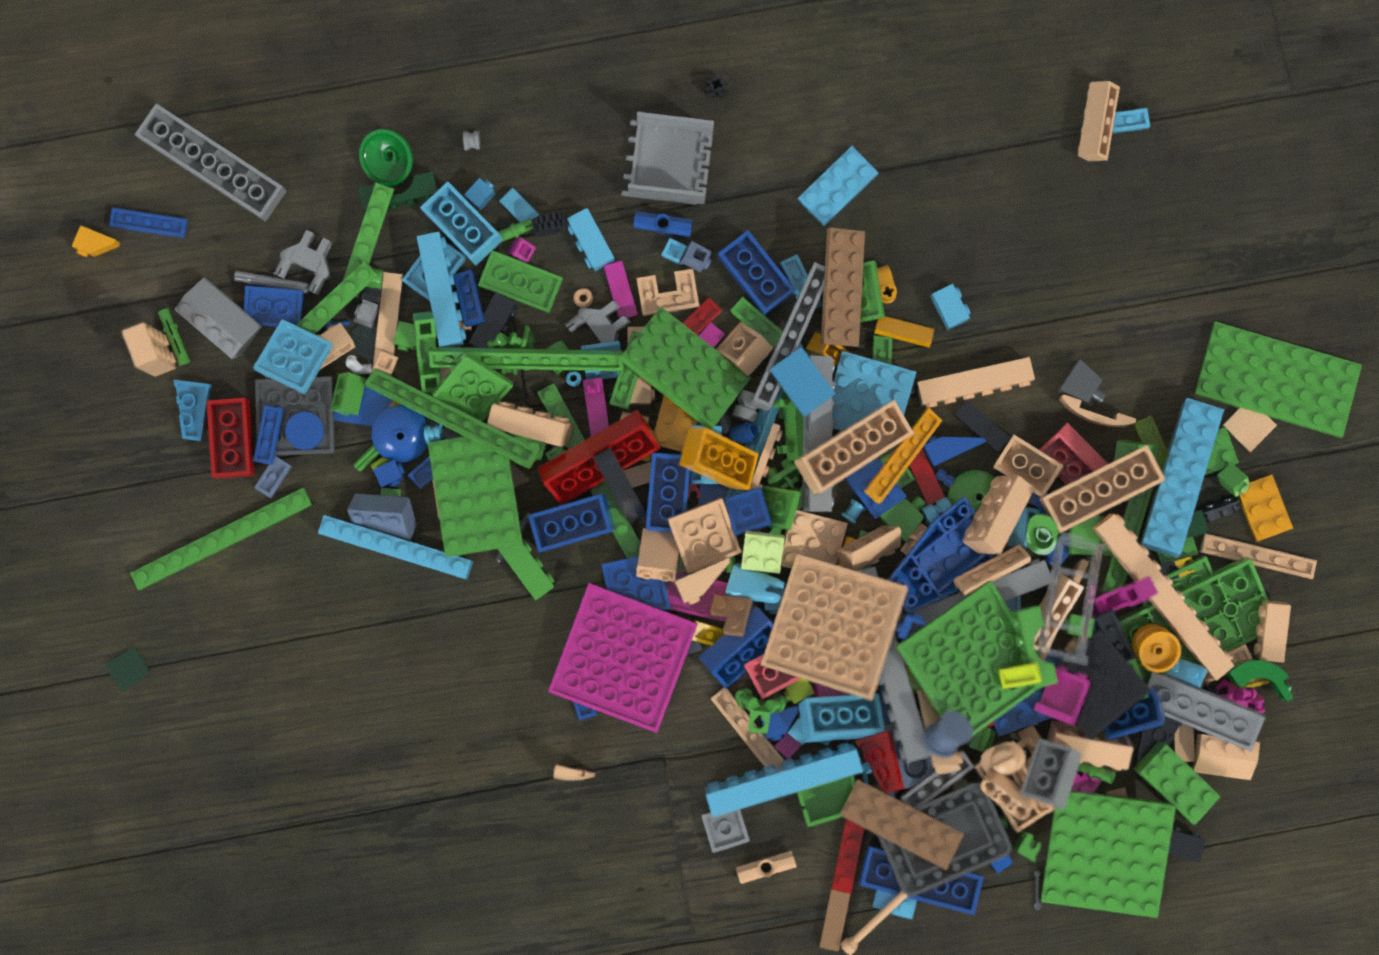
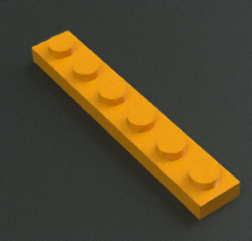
[864,408,942,504]

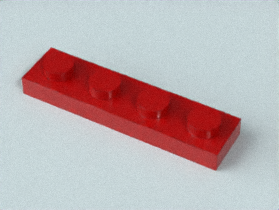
[831,819,864,894]

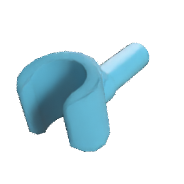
[861,762,872,785]

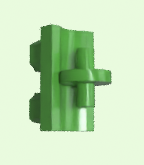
[767,458,801,491]

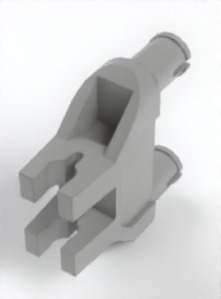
[273,230,332,295]
[565,301,631,343]

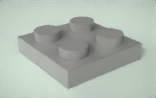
[701,809,750,853]

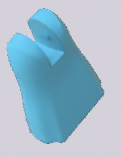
[726,563,785,603]

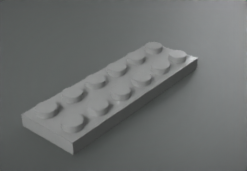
[1148,672,1266,751]

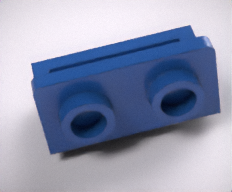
[896,613,925,640]

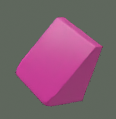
[508,237,536,264]

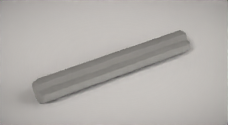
[234,271,309,294]

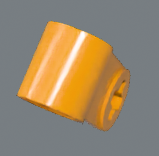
[877,265,897,304]

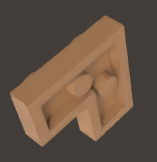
[710,595,752,636]

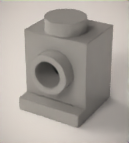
[354,300,378,328]

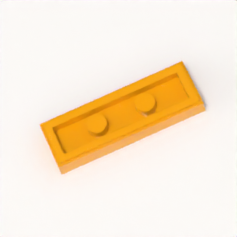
[874,316,934,348]

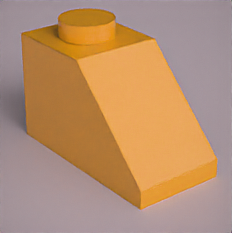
[72,226,121,257]
[806,332,850,368]

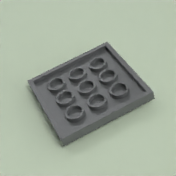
[255,377,335,456]

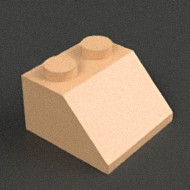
[716,322,773,377]

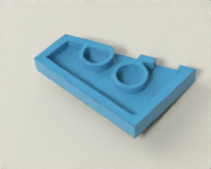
[173,380,212,441]

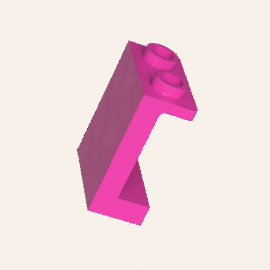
[1034,665,1091,726]

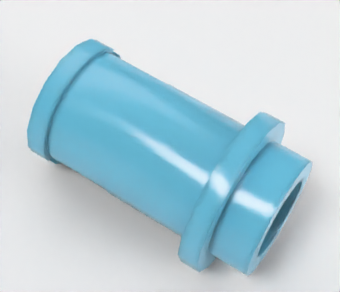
[566,371,581,387]

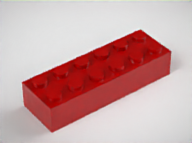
[538,410,661,505]

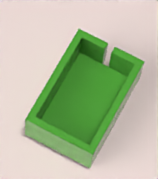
[797,775,856,827]

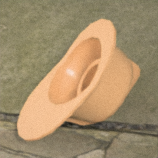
[981,742,1025,776]

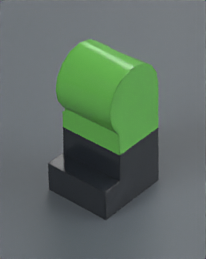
[361,268,384,305]

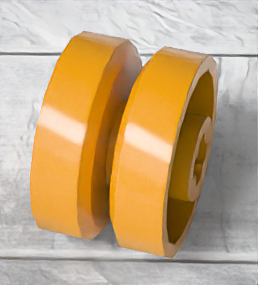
[1131,624,1181,672]

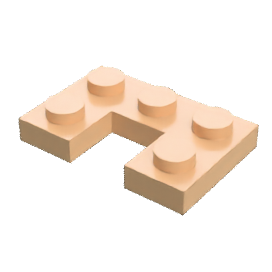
[637,269,699,316]

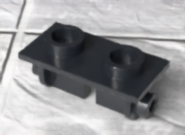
[1197,495,1240,523]

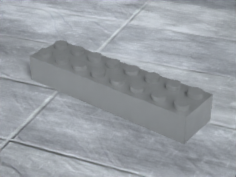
[135,104,286,222]

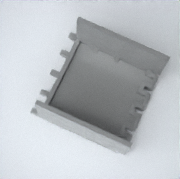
[621,112,714,205]

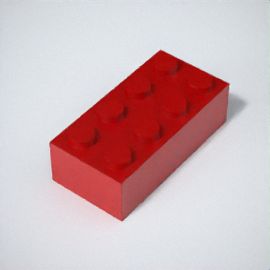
[207,398,255,479]

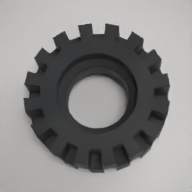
[531,212,568,237]

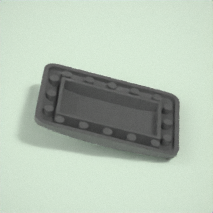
[878,783,1011,897]

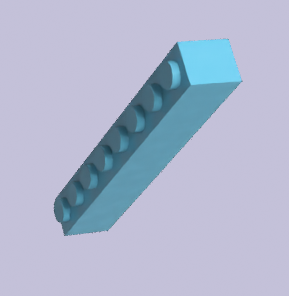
[318,515,473,580]

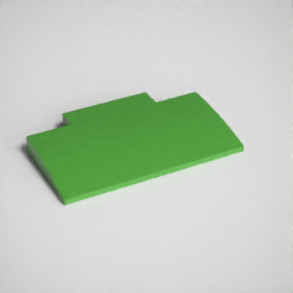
[1117,556,1269,685]

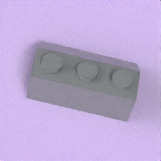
[1020,739,1083,810]

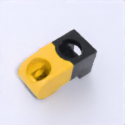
[1159,556,1195,580]

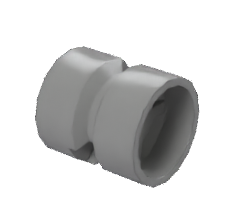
[732,390,760,423]

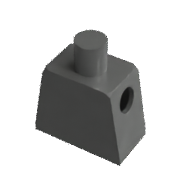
[1057,359,1107,404]

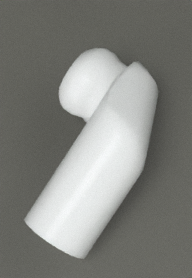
[345,355,373,375]

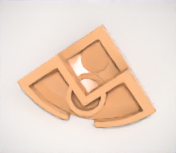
[554,764,595,781]

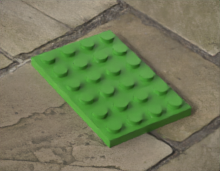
[619,307,751,430]
[428,430,523,558]

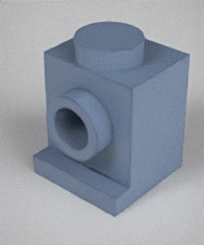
[679,241,712,273]

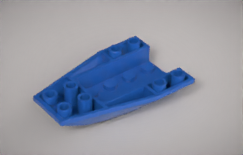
[887,496,1004,614]

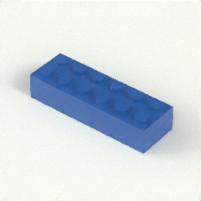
[858,845,984,915]

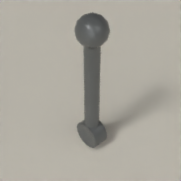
[1033,869,1041,910]

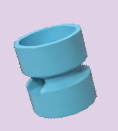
[921,497,951,526]

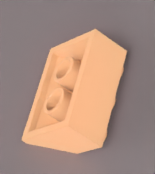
[993,435,1064,498]
[836,525,901,572]
[1192,734,1260,780]

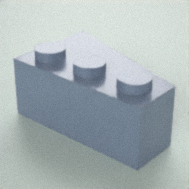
[347,494,417,541]

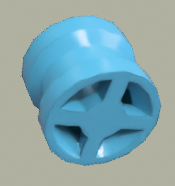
[424,424,445,444]

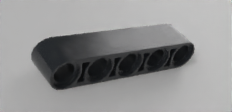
[593,447,647,524]

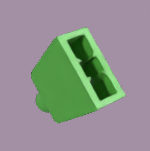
[878,496,926,543]

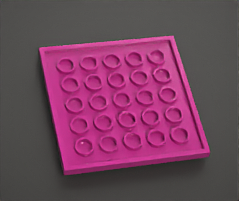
[548,583,698,733]

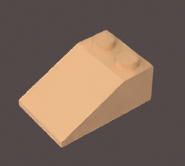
[675,558,730,605]

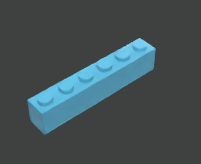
[417,232,466,348]

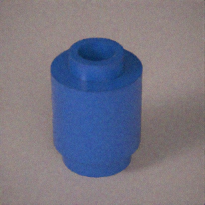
[729,422,759,445]

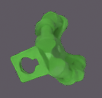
[487,325,534,375]
[735,688,788,734]

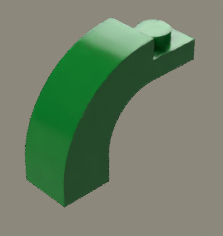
[1226,659,1294,702]

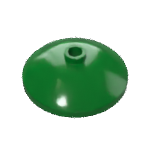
[359,129,413,186]

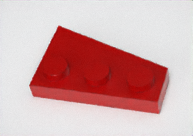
[855,731,905,793]

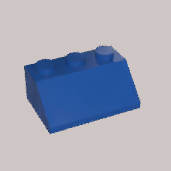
[1104,688,1165,740]

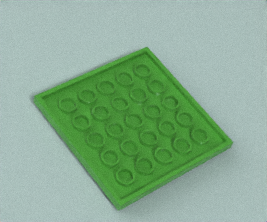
[895,581,1039,736]
[1040,790,1176,918]

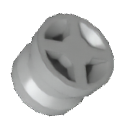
[463,130,480,150]

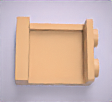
[637,528,679,582]

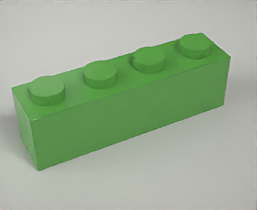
[498,541,555,601]

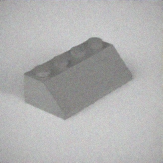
[175,277,262,359]

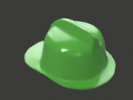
[1026,514,1058,555]

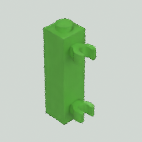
[773,392,803,461]

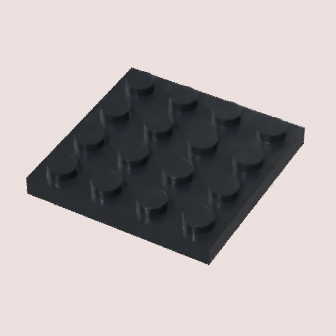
[1055,630,1152,740]

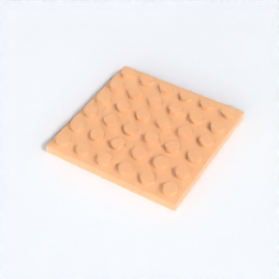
[761,554,908,700]

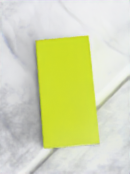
[998,662,1042,689]

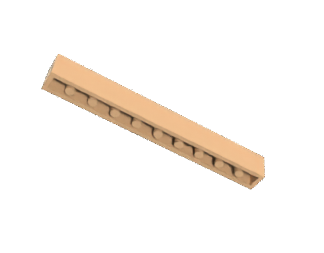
[1092,513,1234,681]

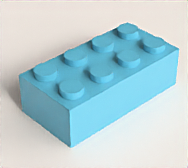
[420,182,503,266]
[799,694,885,742]

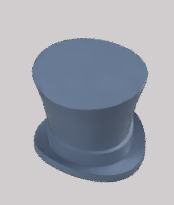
[922,711,973,758]

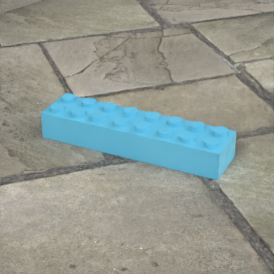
[1140,398,1224,558]
[705,742,863,817]

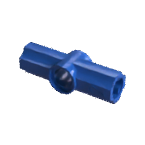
[633,211,692,237]

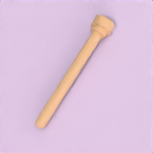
[841,891,907,955]

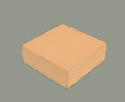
[373,350,398,375]

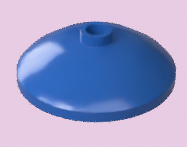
[371,405,428,462]

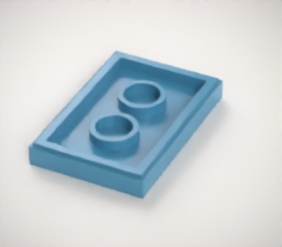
[770,347,835,417]

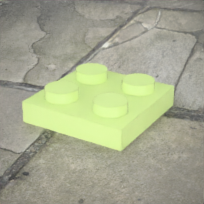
[741,531,785,573]

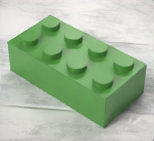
[1133,741,1221,825]

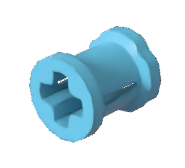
[841,499,865,525]

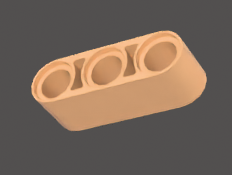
[981,769,1034,820]

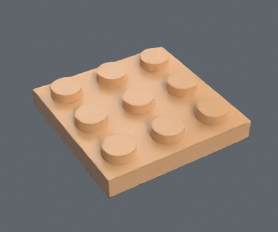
[667,498,742,573]
[781,510,848,568]

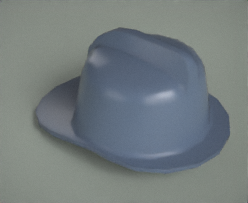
[898,756,934,788]

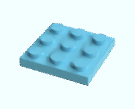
[253,319,333,394]

